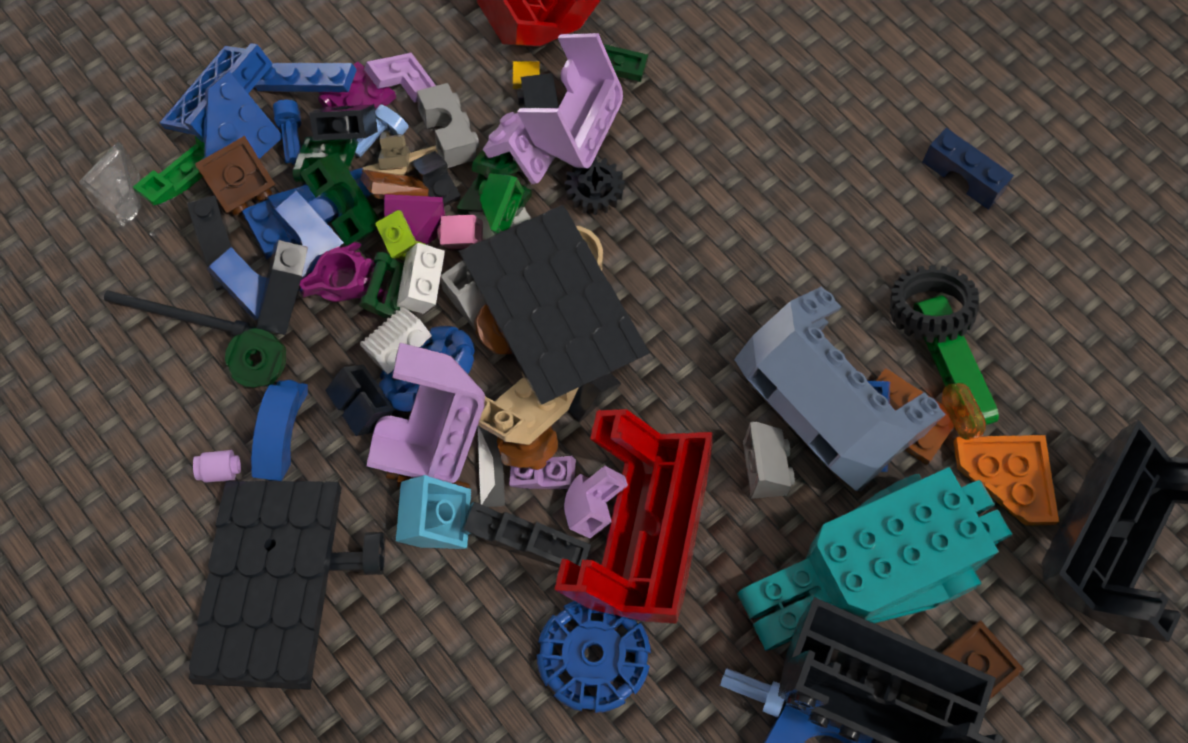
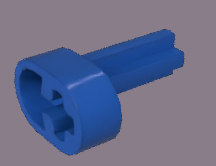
[273,100,301,165]

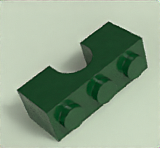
[300,153,380,246]

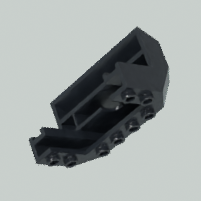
[1042,419,1188,642]
[778,597,1003,743]

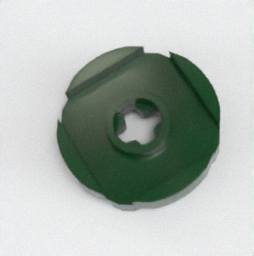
[225,329,286,388]

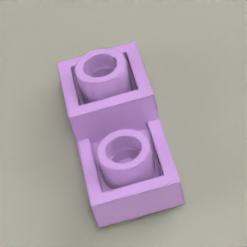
[510,456,576,489]

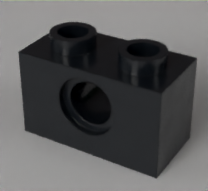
[309,104,378,140]

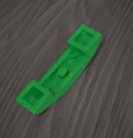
[133,136,205,205]

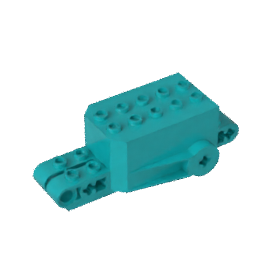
[737,467,1012,651]

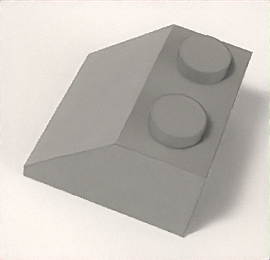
[743,422,795,499]

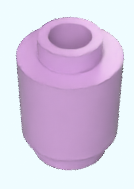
[193,450,241,483]

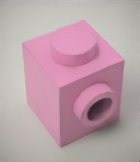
[437,215,483,250]

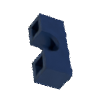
[922,128,1014,210]

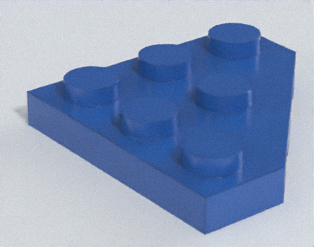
[203,71,282,159]

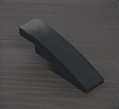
[460,502,591,568]

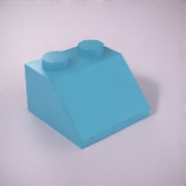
[396,475,471,549]

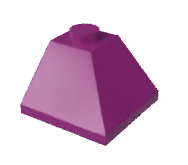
[384,194,446,245]

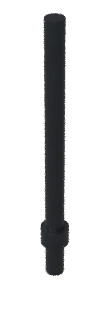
[104,290,256,337]

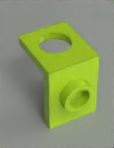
[375,210,426,261]

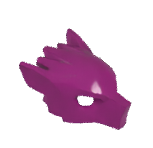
[300,242,385,302]

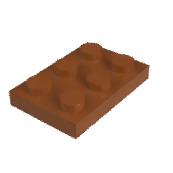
[876,368,961,465]

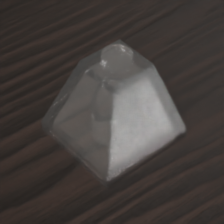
[79,142,141,227]

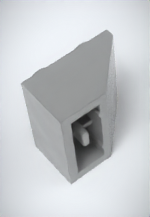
[440,261,485,331]

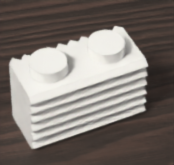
[360,307,432,374]

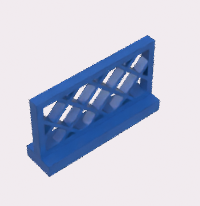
[160,43,273,143]

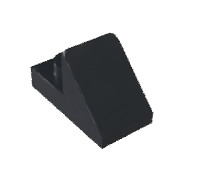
[410,151,461,207]

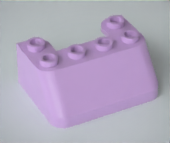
[366,343,485,483]

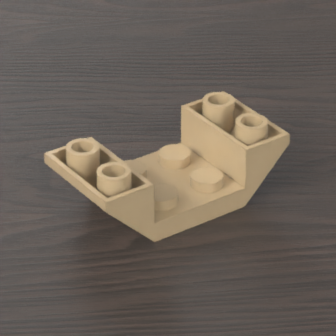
[478,372,579,445]

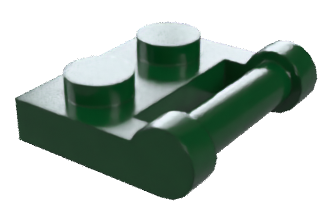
[293,137,359,182]
[359,252,411,319]

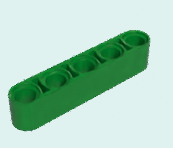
[913,295,999,431]

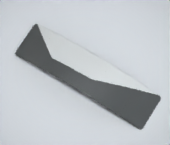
[478,426,505,507]

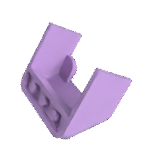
[517,33,623,168]

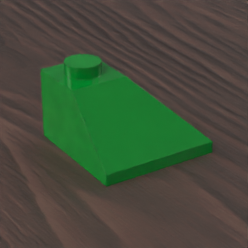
[478,173,525,235]

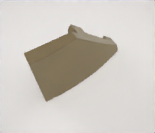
[378,131,410,170]

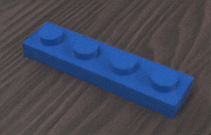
[254,63,357,92]

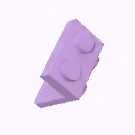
[483,112,555,184]

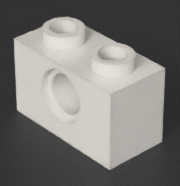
[397,243,445,314]

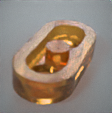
[942,383,986,440]

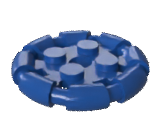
[379,326,475,412]
[537,601,651,713]

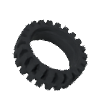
[890,265,979,343]

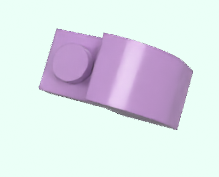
[564,466,628,538]

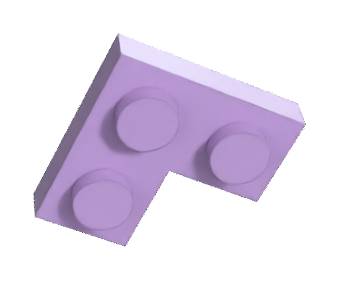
[364,53,436,103]

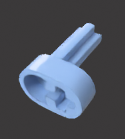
[354,104,409,157]
[720,668,784,717]

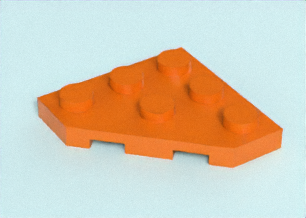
[953,435,1059,526]

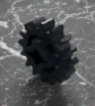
[565,157,625,215]

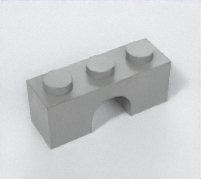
[417,83,479,168]

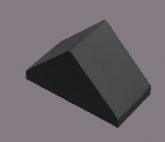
[567,373,621,423]

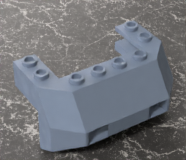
[734,286,946,491]

